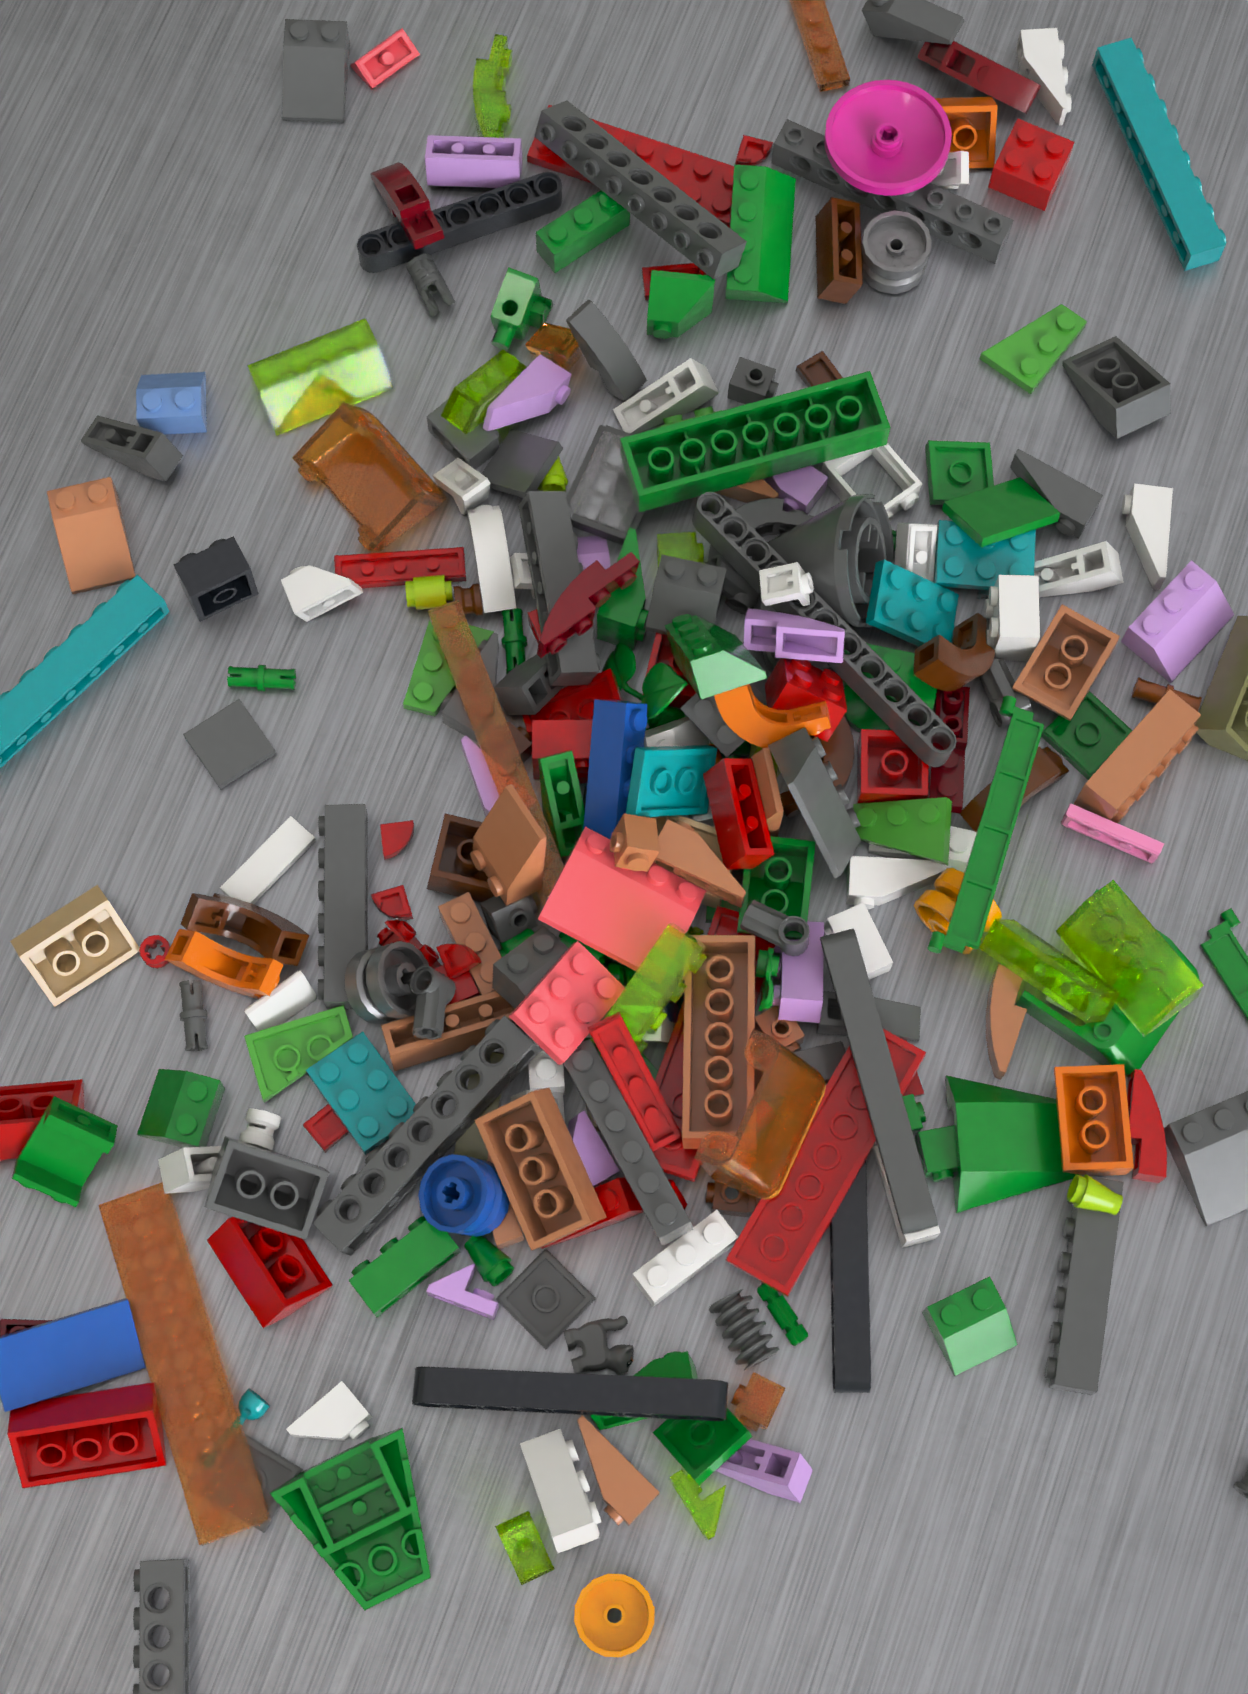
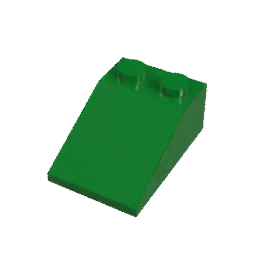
[597,527,649,651]
[737,836,816,940]

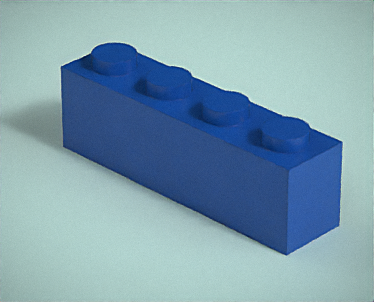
[583,699,648,839]

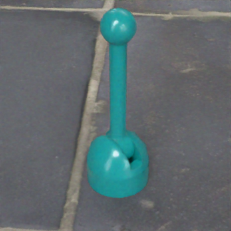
[201,1388,270,1468]

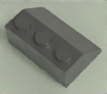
[205,1136,330,1240]

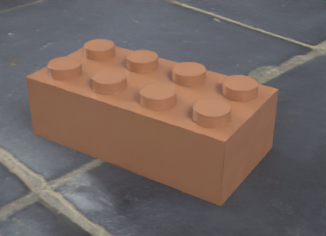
[1073,689,1201,823]
[474,1088,606,1251]

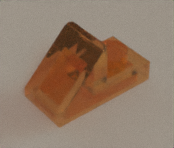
[525,322,583,371]

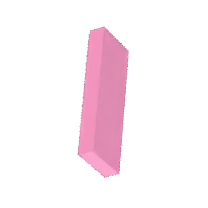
[1061,803,1165,864]

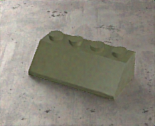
[1195,616,1248,761]

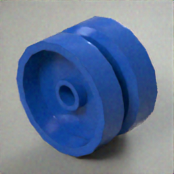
[418,1154,510,1237]

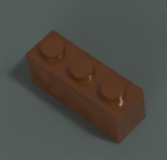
[815,197,862,304]

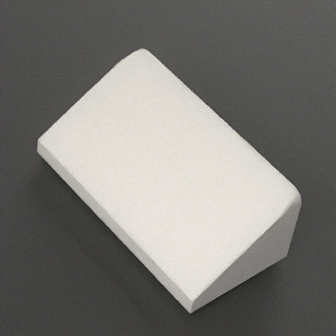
[895,523,938,582]
[244,970,317,1031]

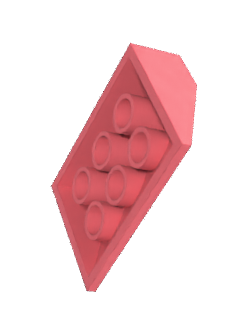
[538,827,706,984]

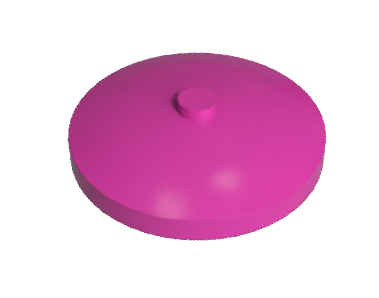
[824,80,952,196]

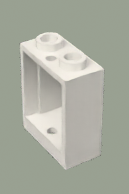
[821,443,922,522]

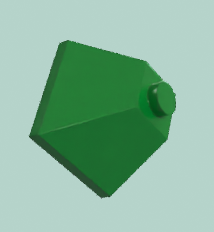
[646,270,715,339]

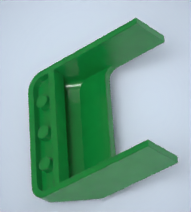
[1015,889,1199,1077]

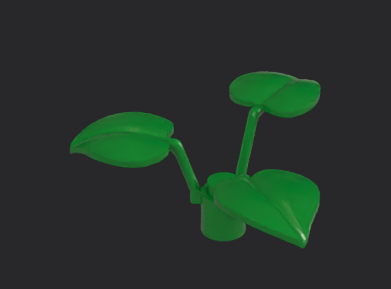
[602,643,688,731]

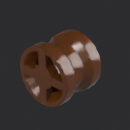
[453,583,483,618]

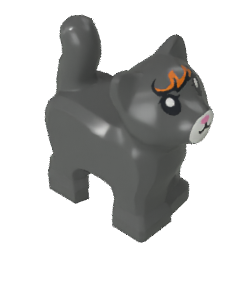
[563,1316,634,1375]

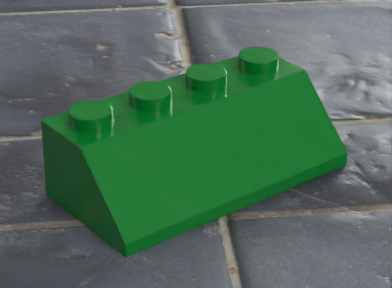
[725,165,796,303]
[664,614,767,699]

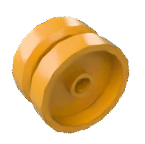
[914,868,1002,954]
[574,1574,655,1657]

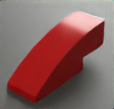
[1127,1069,1167,1183]

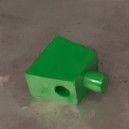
[491,267,542,350]

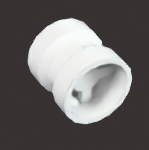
[239,1108,282,1151]

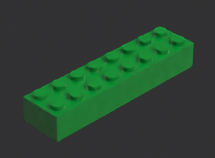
[620,371,891,512]

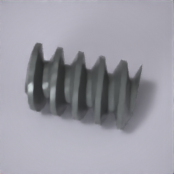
[709,1289,779,1370]

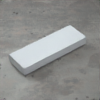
[220,816,316,904]

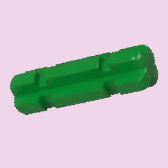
[757,1283,808,1346]

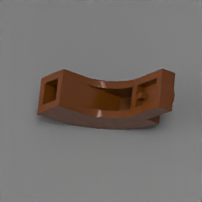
[914,613,995,691]
[780,716,855,818]
[960,746,1069,832]
[181,893,310,966]

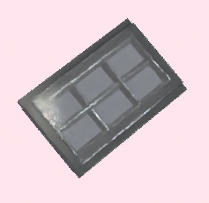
[567,425,645,545]

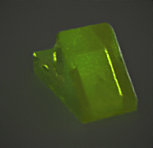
[669,1469,726,1541]
[495,1510,554,1585]

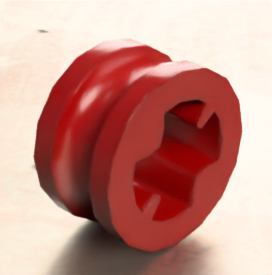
[139,935,171,969]

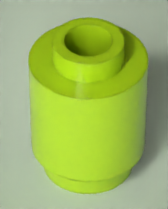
[405,575,453,610]

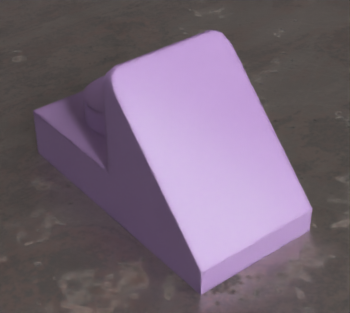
[426,1264,499,1320]

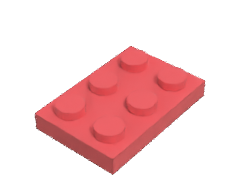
[509,941,627,1065]

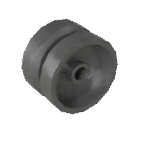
[861,210,932,294]
[345,941,429,1024]

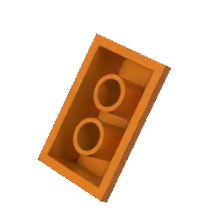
[935,97,998,168]
[1054,1064,1134,1176]

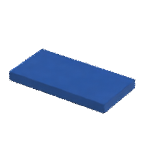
[0,1298,146,1412]

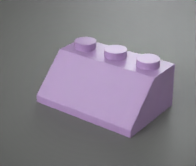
[1121,561,1234,683]

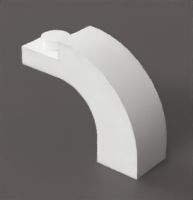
[467,505,517,613]

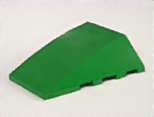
[945,1075,1081,1213]
[270,1427,431,1610]

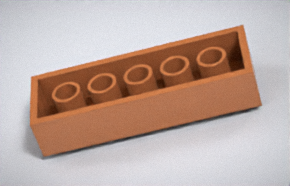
[682,935,755,1149]

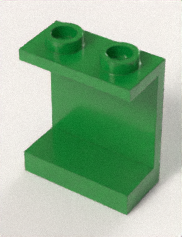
[11,1096,118,1207]

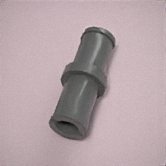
[179,980,208,1051]

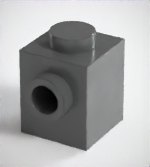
[727,357,779,404]
[480,895,538,943]

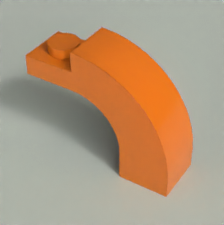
[714,684,831,748]
[165,929,284,999]

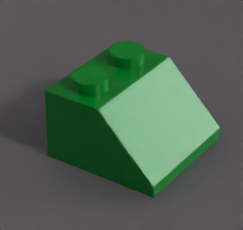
[137,1069,225,1148]
[922,1276,1018,1376]

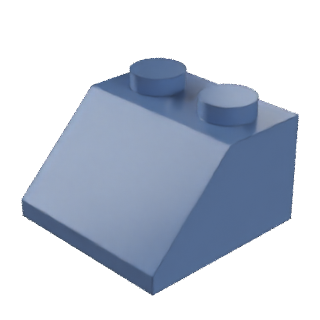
[136,372,207,435]

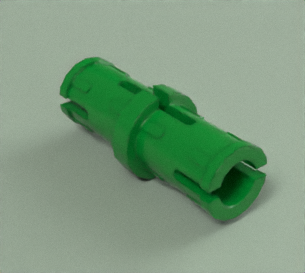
[501,608,527,674]
[227,665,296,691]

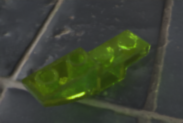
[473,34,512,138]

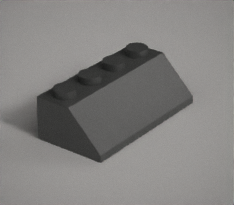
[768,727,861,878]

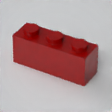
[703,758,774,869]

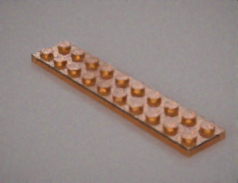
[99,1182,271,1546]

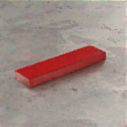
[334,547,466,588]
[588,1012,682,1152]

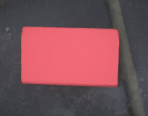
[350,28,420,89]

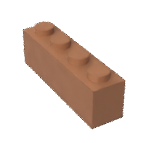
[381,991,524,1072]

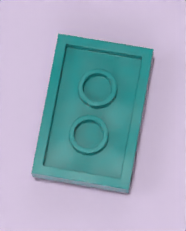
[934,520,1036,590]
[866,559,959,647]
[626,745,717,817]
[306,1031,416,1155]

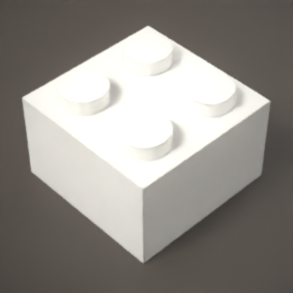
[984,575,1040,661]

